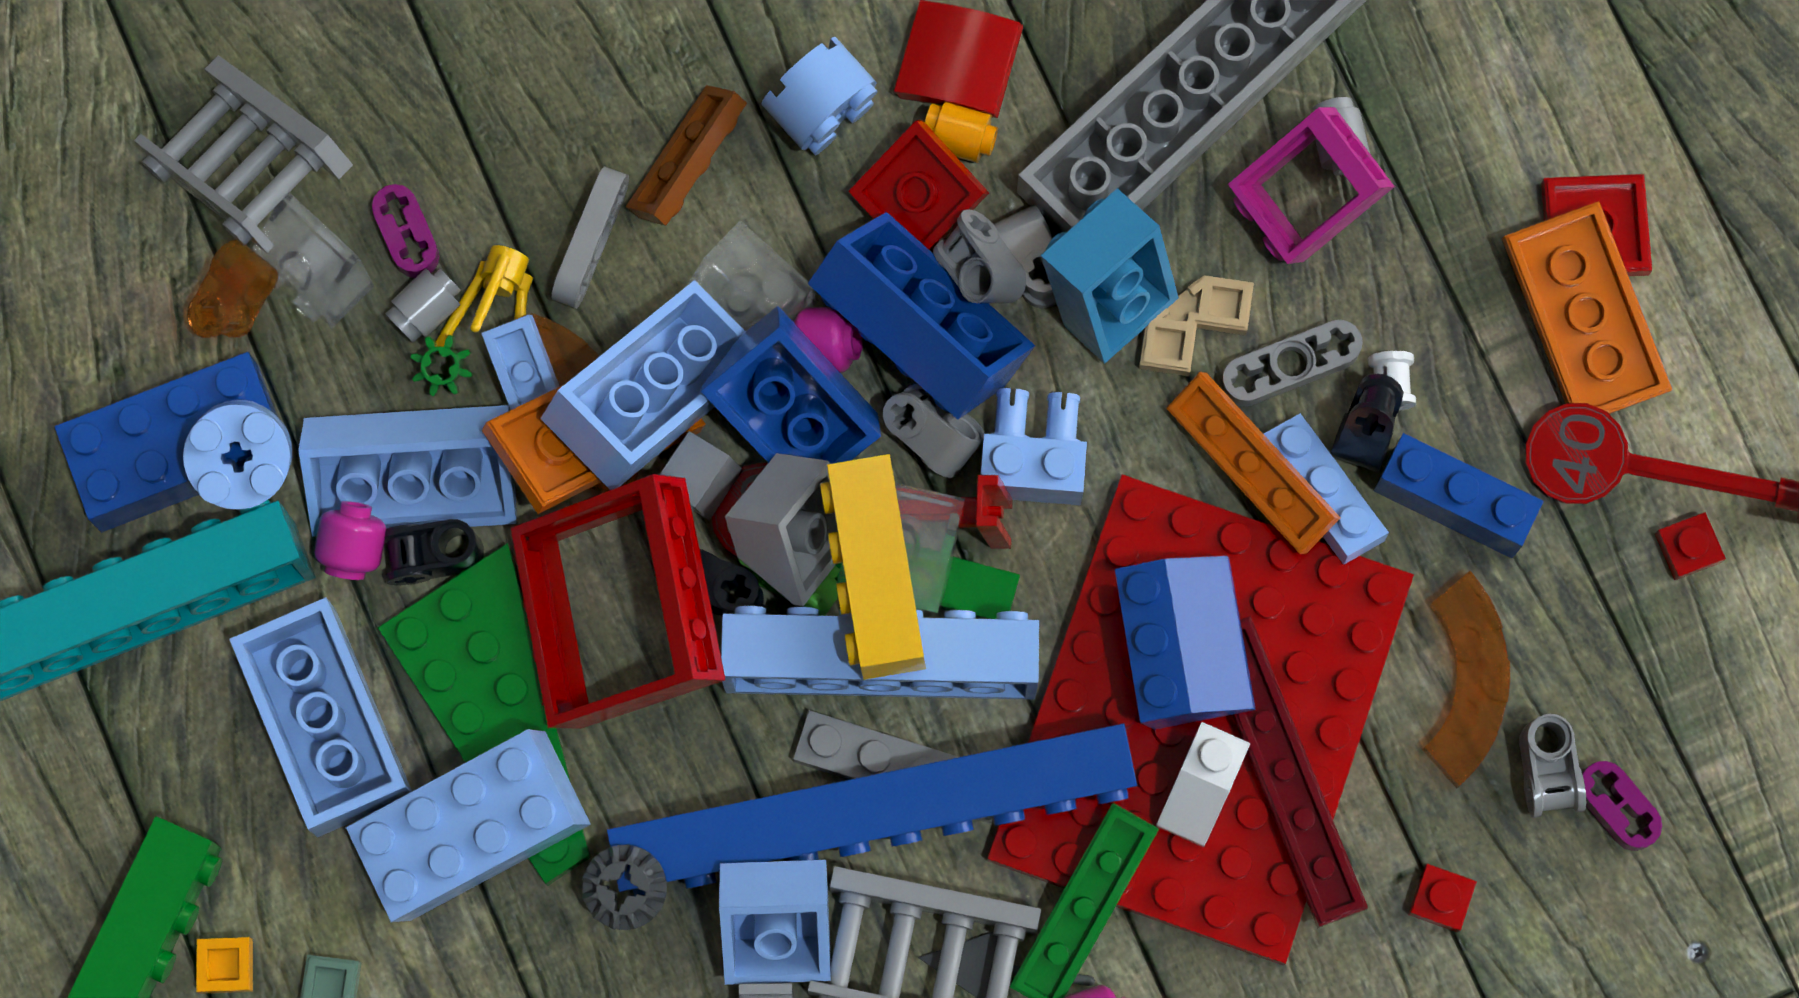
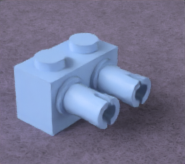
[981,388,1087,505]

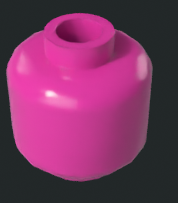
[794,307,863,373]
[314,501,386,580]

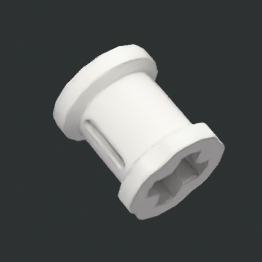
[1368,351,1416,411]

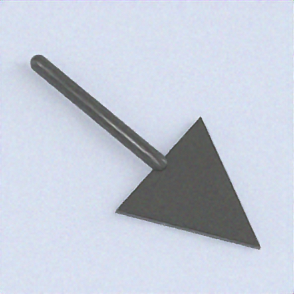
[918,932,1095,998]

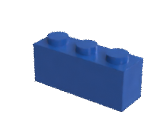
[1374,433,1544,558]

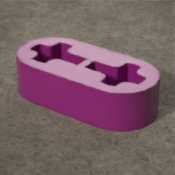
[372,184,440,278]
[1582,761,1663,851]

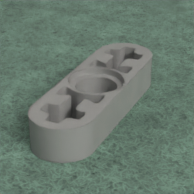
[552,166,629,309]
[1221,320,1363,407]

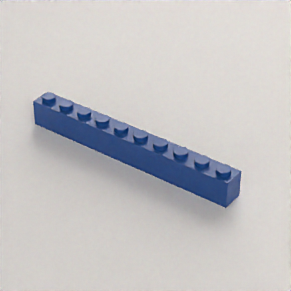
[607,724,1137,895]

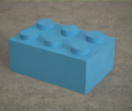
[1041,188,1179,364]

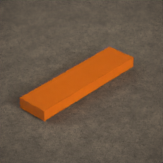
[1166,372,1341,554]

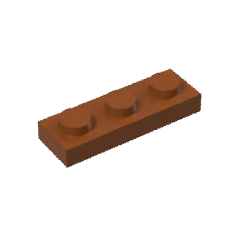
[626,85,747,226]

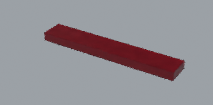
[1232,616,1368,929]

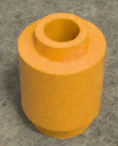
[925,102,998,163]

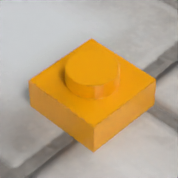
[196,937,253,994]

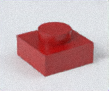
[1654,512,1726,580]
[1408,864,1477,933]

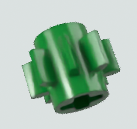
[410,335,474,396]

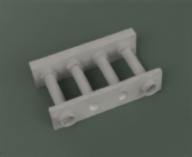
[134,55,353,253]
[808,866,1041,998]

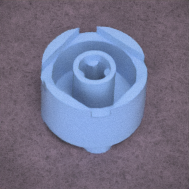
[761,37,877,155]
[183,400,293,509]

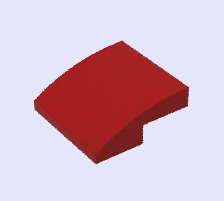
[894,0,1023,118]

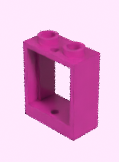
[1228,107,1395,264]

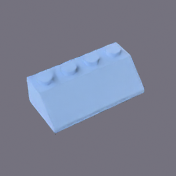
[298,405,517,537]

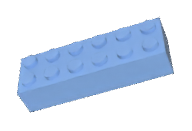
[721,606,1039,700]

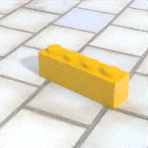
[820,454,926,680]

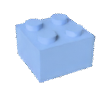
[719,860,831,985]

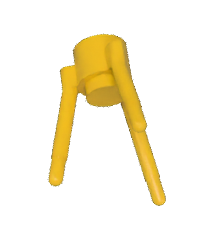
[436,245,533,353]

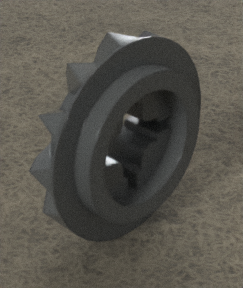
[582,845,667,930]

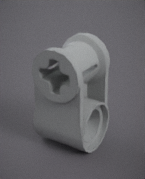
[994,205,1057,308]
[933,209,1026,303]
[883,382,985,478]
[1519,714,1586,818]

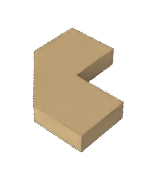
[1139,275,1254,376]

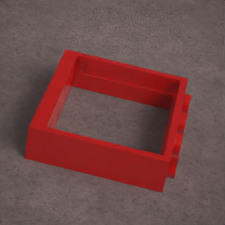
[511,474,726,729]

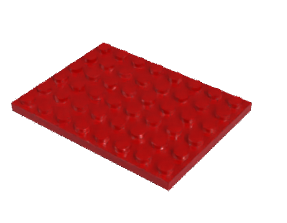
[987,474,1414,966]

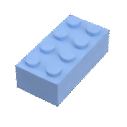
[540,280,746,490]
[229,597,412,838]
[346,729,591,922]

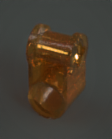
[187,240,278,338]

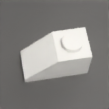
[1156,722,1250,847]

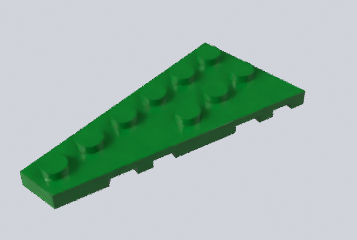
[378,543,591,886]

